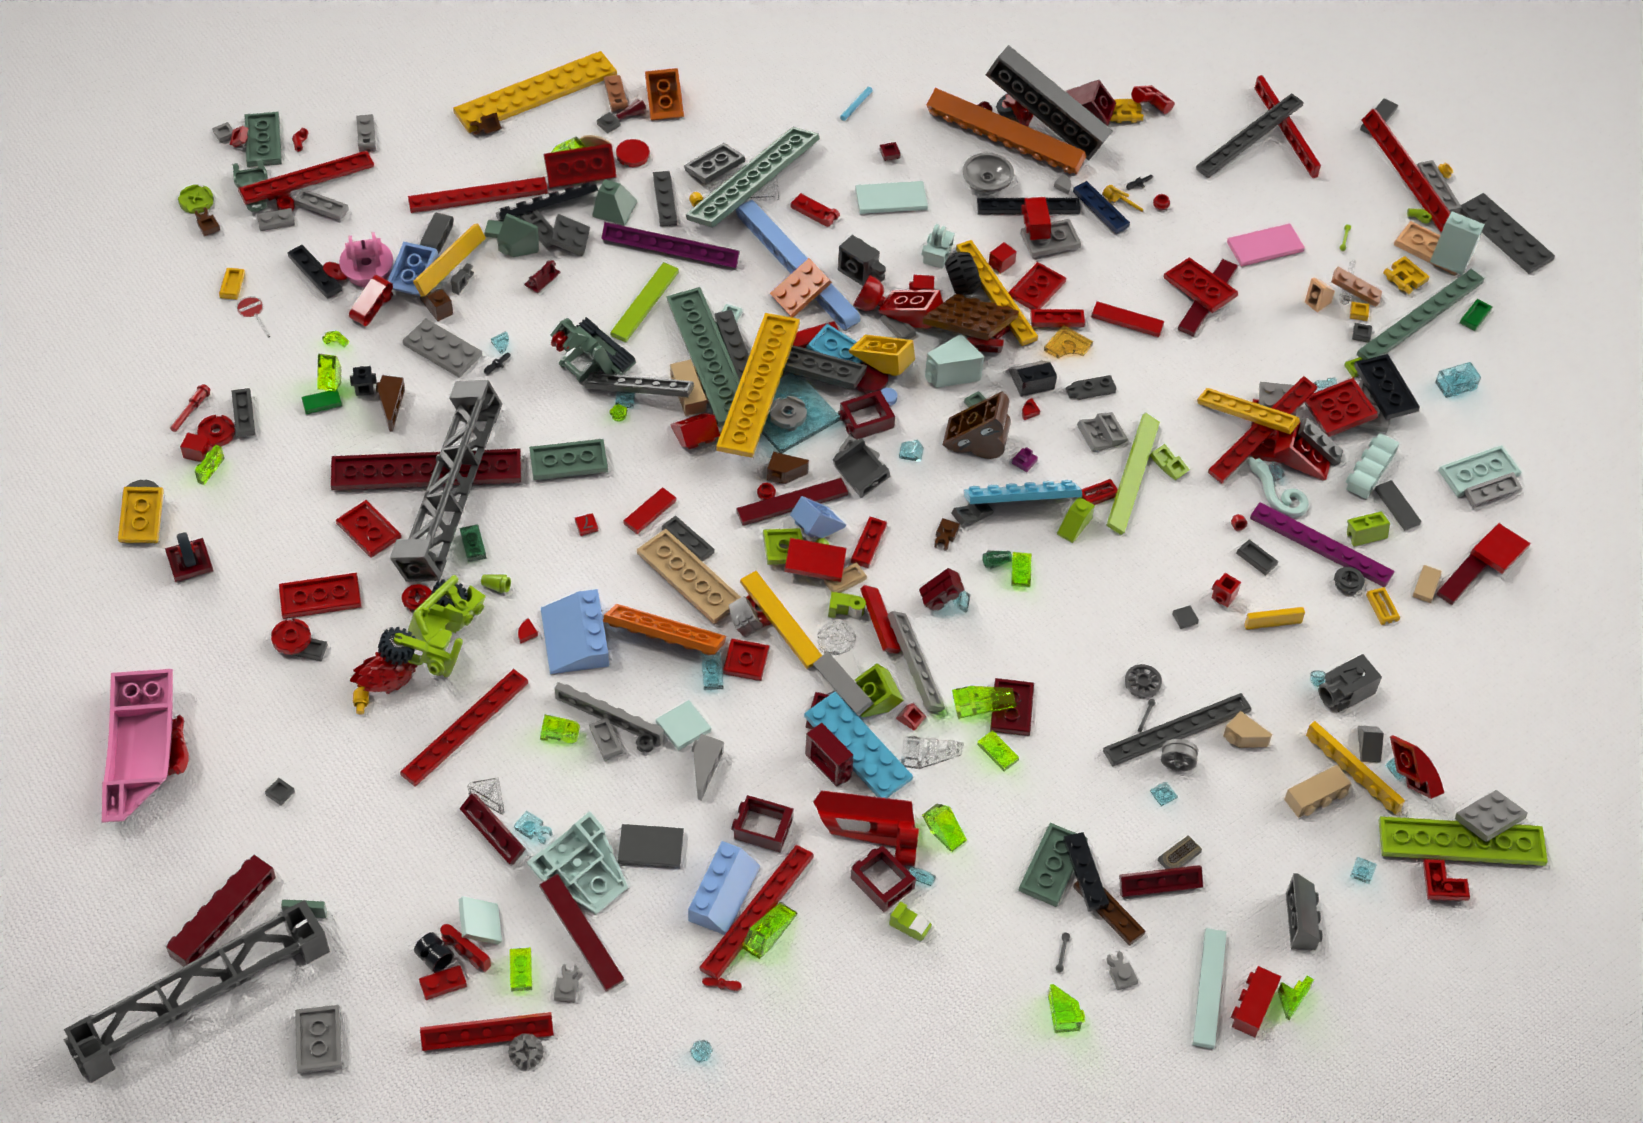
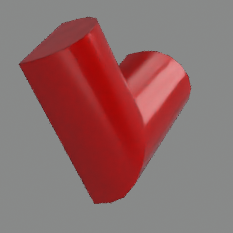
[1131,85,1175,114]
[1423,859,1470,901]

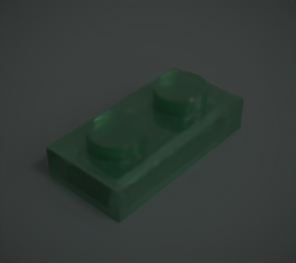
[459,524,487,562]

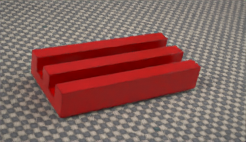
[1081,479,1118,505]

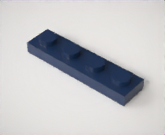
[1073,181,1130,234]

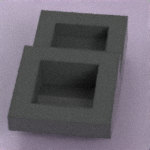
[951,503,994,526]

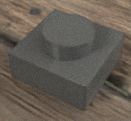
[597,112,621,134]

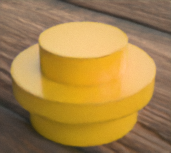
[1438,162,1453,179]

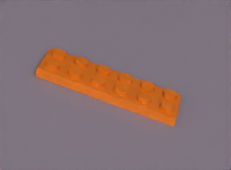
[603,603,726,655]

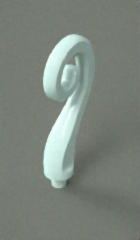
[1247,456,1309,518]

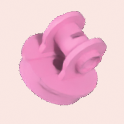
[339,232,393,287]

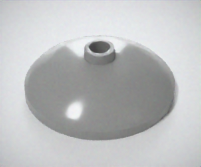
[963,153,1014,192]

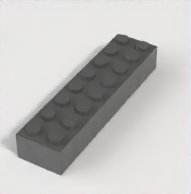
[985,45,1113,160]

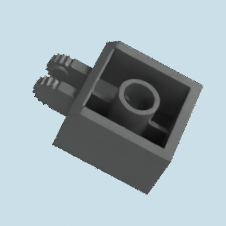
[838,235,886,286]

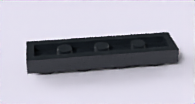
[287,244,342,299]
[1063,832,1109,912]

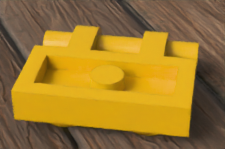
[1110,99,1144,123]
[1383,256,1430,294]

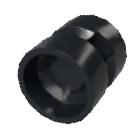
[413,932,454,973]

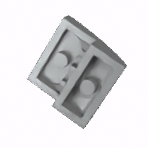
[1077,412,1128,452]

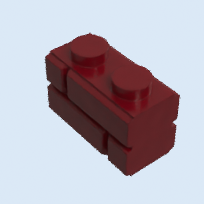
[919,568,965,611]

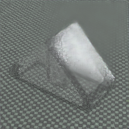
[467,777,504,815]

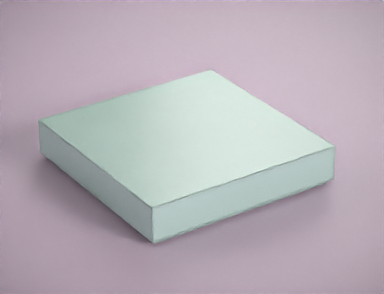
[656,700,711,751]
[458,896,502,945]

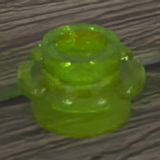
[609,404,628,421]

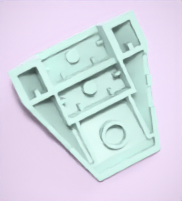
[527,811,628,914]

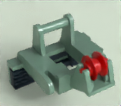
[550,317,636,383]

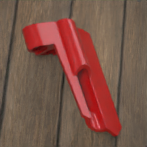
[813,790,919,867]

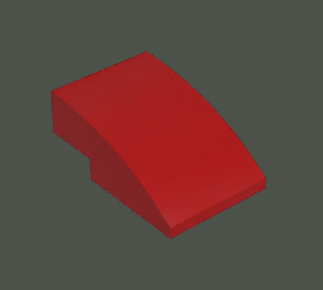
[1390,735,1445,799]

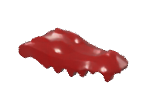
[167,715,189,777]

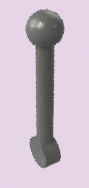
[1138,699,1156,732]
[1055,933,1070,972]

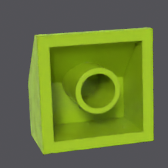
[854,663,904,718]

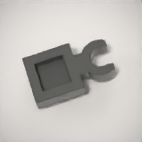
[450,263,474,295]

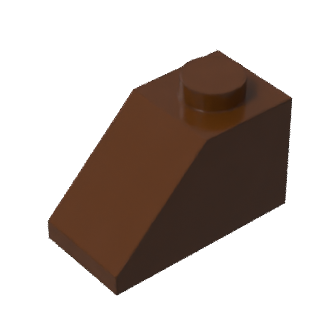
[420,289,453,322]
[767,452,809,484]

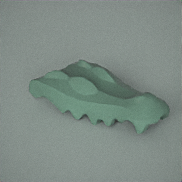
[232,159,268,212]

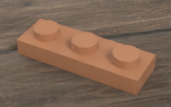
[1331,266,1382,307]

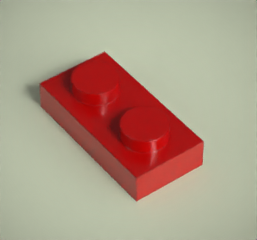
[419,965,467,1000]

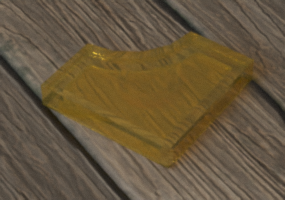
[1044,325,1093,359]

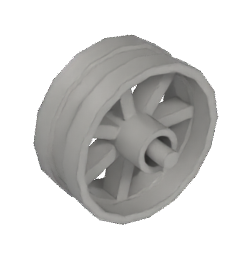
[1161,739,1199,771]

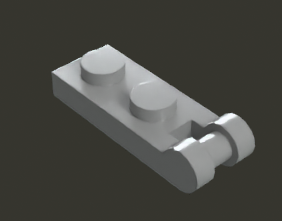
[356,114,376,152]

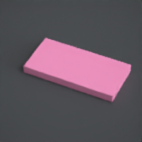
[1227,223,1305,267]

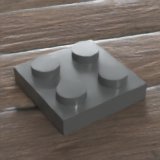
[550,214,590,256]

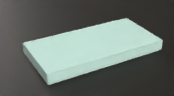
[855,181,928,214]
[1438,445,1522,498]

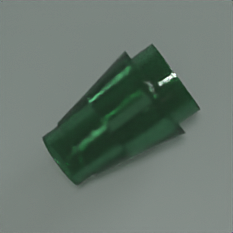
[982,550,1012,569]

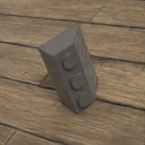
[1286,873,1323,950]

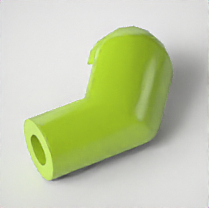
[1407,208,1432,224]

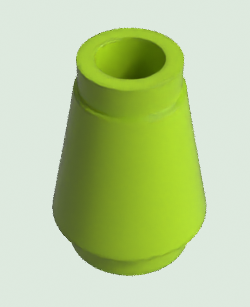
[481,574,511,593]

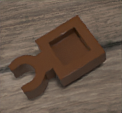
[469,112,502,135]
[195,208,220,236]
[934,518,960,551]

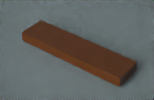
[1073,881,1146,946]

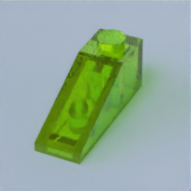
[952,686,1016,719]
[742,902,797,959]

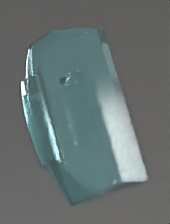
[908,866,936,886]

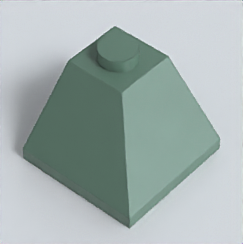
[592,179,637,226]
[497,213,539,257]

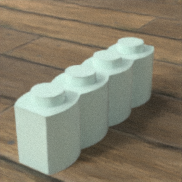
[1345,433,1400,499]

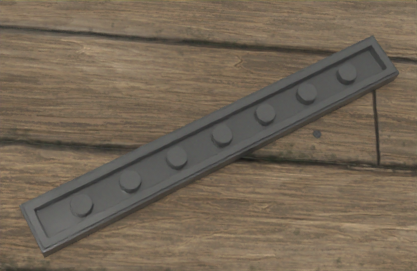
[1196,93,1304,178]
[1103,693,1252,767]

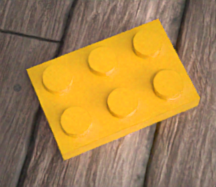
[118,487,164,543]

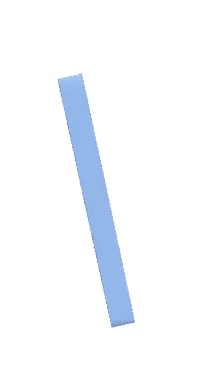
[736,200,861,330]

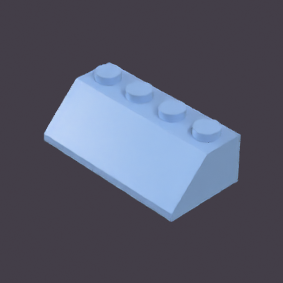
[688,841,760,935]

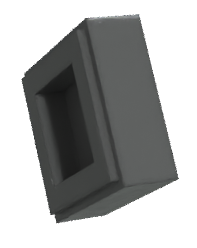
[1352,323,1372,343]
[1172,605,1199,629]
[265,778,295,806]

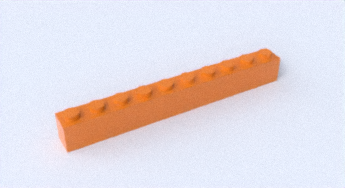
[926,87,1086,174]

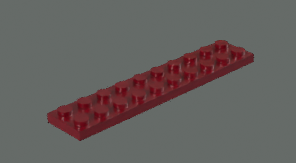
[330,448,521,491]

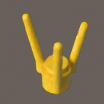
[1102,185,1143,212]

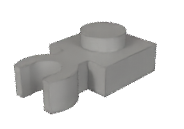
[1106,951,1138,990]
[554,964,579,1003]

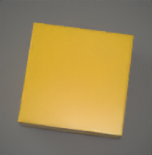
[1350,301,1369,321]

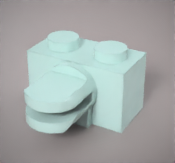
[921,224,955,269]

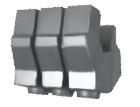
[729,596,763,637]

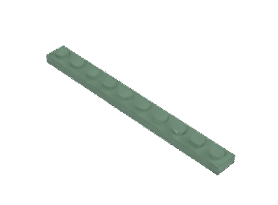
[1357,269,1485,360]

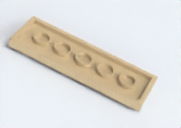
[637,529,741,624]

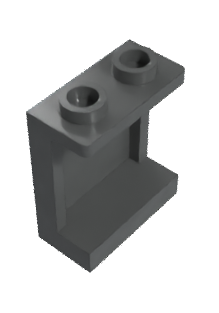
[833,438,891,498]

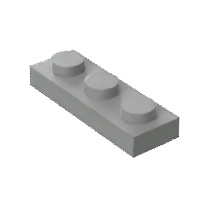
[294,189,349,221]
[1464,472,1522,507]

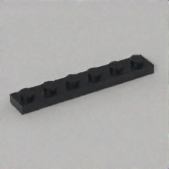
[495,182,598,220]

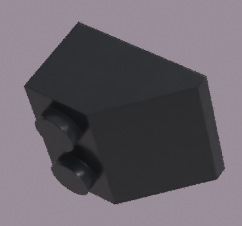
[1008,360,1057,397]

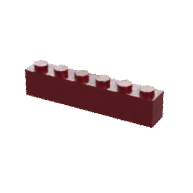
[166,855,276,967]

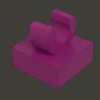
[1012,447,1038,473]

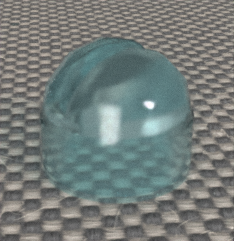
[1310,670,1326,687]

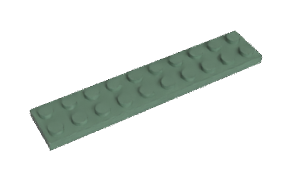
[685,127,820,228]
[666,287,740,427]

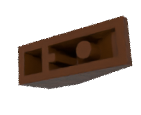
[376,375,405,432]

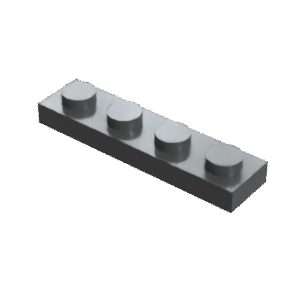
[653,171,677,227]

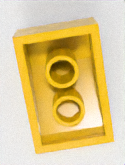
[849,335,915,376]

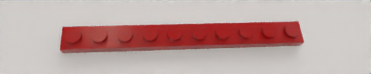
[1361,109,1451,233]

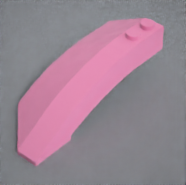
[102,669,173,823]

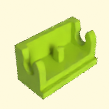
[1347,511,1390,547]

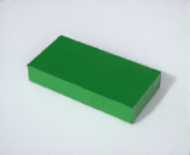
[1460,298,1493,331]
[301,389,342,415]

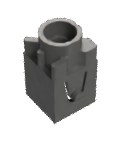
[1318,654,1382,712]

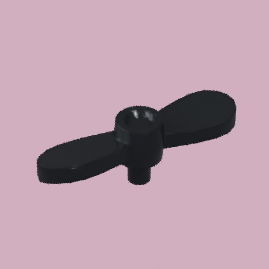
[1126,175,1154,190]
[484,352,511,375]

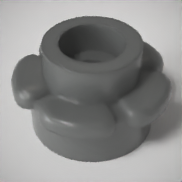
[636,733,656,753]

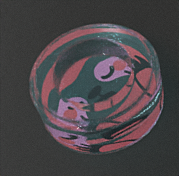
[1268,461,1285,480]

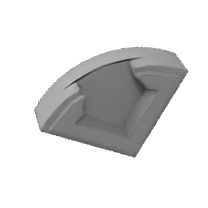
[1054,173,1071,194]

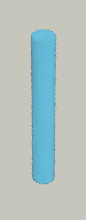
[840,87,873,121]

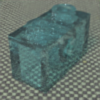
[1435,362,1481,398]

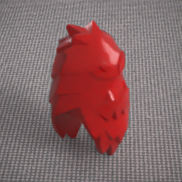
[349,652,418,694]

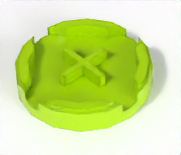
[178,185,214,214]

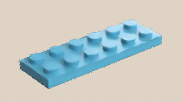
[964,480,1082,504]
[804,692,913,798]

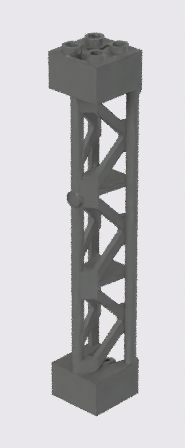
[390,380,503,581]
[63,900,330,1083]

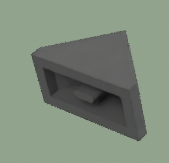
[1357,725,1384,763]

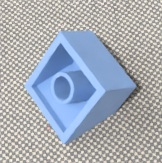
[790,496,847,538]

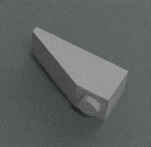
[692,734,724,801]

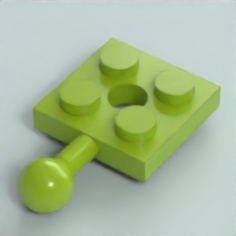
[763,528,829,565]

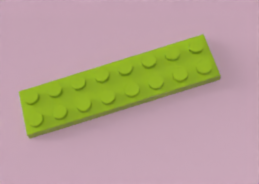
[1378,816,1548,866]

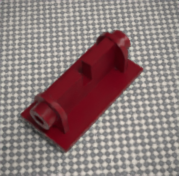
[524,260,561,293]

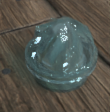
[690,1040,713,1063]

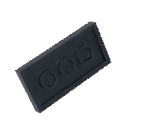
[1354,354,1420,420]

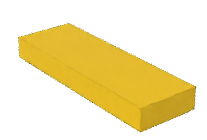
[1244,607,1305,630]

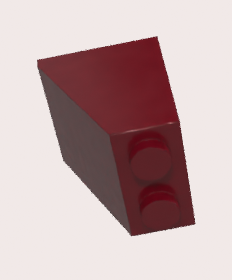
[1066,79,1116,126]

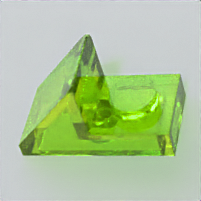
[1278,975,1314,1021]

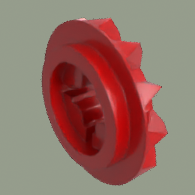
[401,584,432,611]

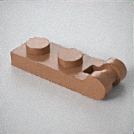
[604,75,628,112]

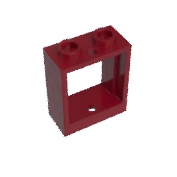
[838,390,895,440]
[805,722,854,787]
[731,795,794,853]
[850,845,916,912]

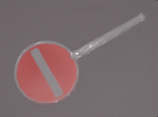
[236,296,271,338]

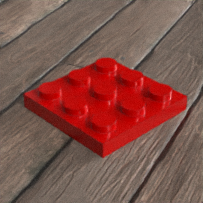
[1304,378,1378,437]

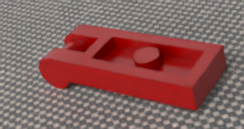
[791,193,840,227]
[440,924,491,972]

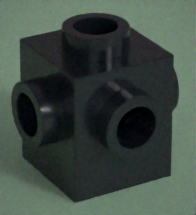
[350,366,377,396]

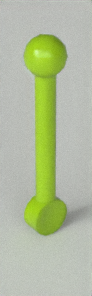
[1340,224,1351,251]

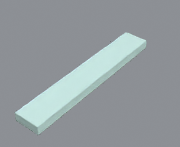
[1192,928,1227,1049]

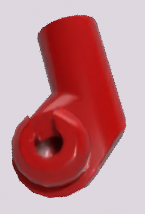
[292,128,309,152]

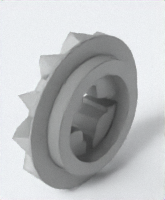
[508,1033,544,1069]

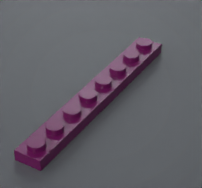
[601,222,740,268]
[1250,502,1395,587]

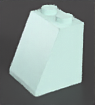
[1430,212,1485,275]
[925,334,984,388]

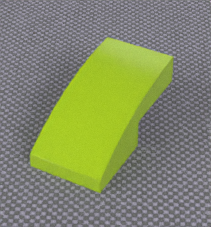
[1150,444,1190,480]

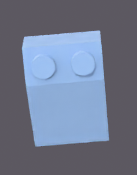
[388,241,439,296]

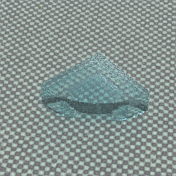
[491,331,509,354]
[1314,377,1337,388]

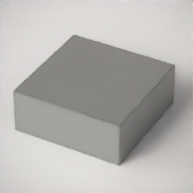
[212,122,233,143]

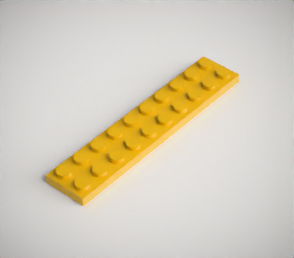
[453,51,617,133]
[716,313,800,458]

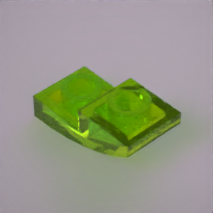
[1011,552,1032,587]

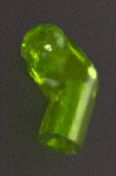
[322,330,350,348]

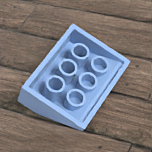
[541,589,609,674]

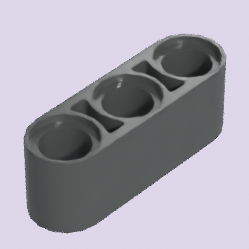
[420,212,454,254]

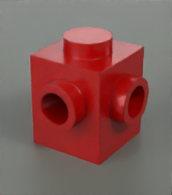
[1211,573,1241,608]

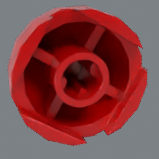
[853,275,886,311]

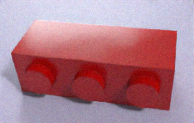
[1021,197,1051,240]
[1230,966,1282,1038]

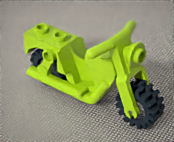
[378,575,486,678]

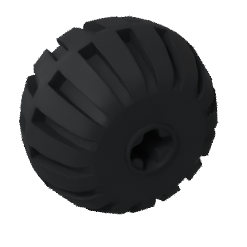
[945,252,981,295]

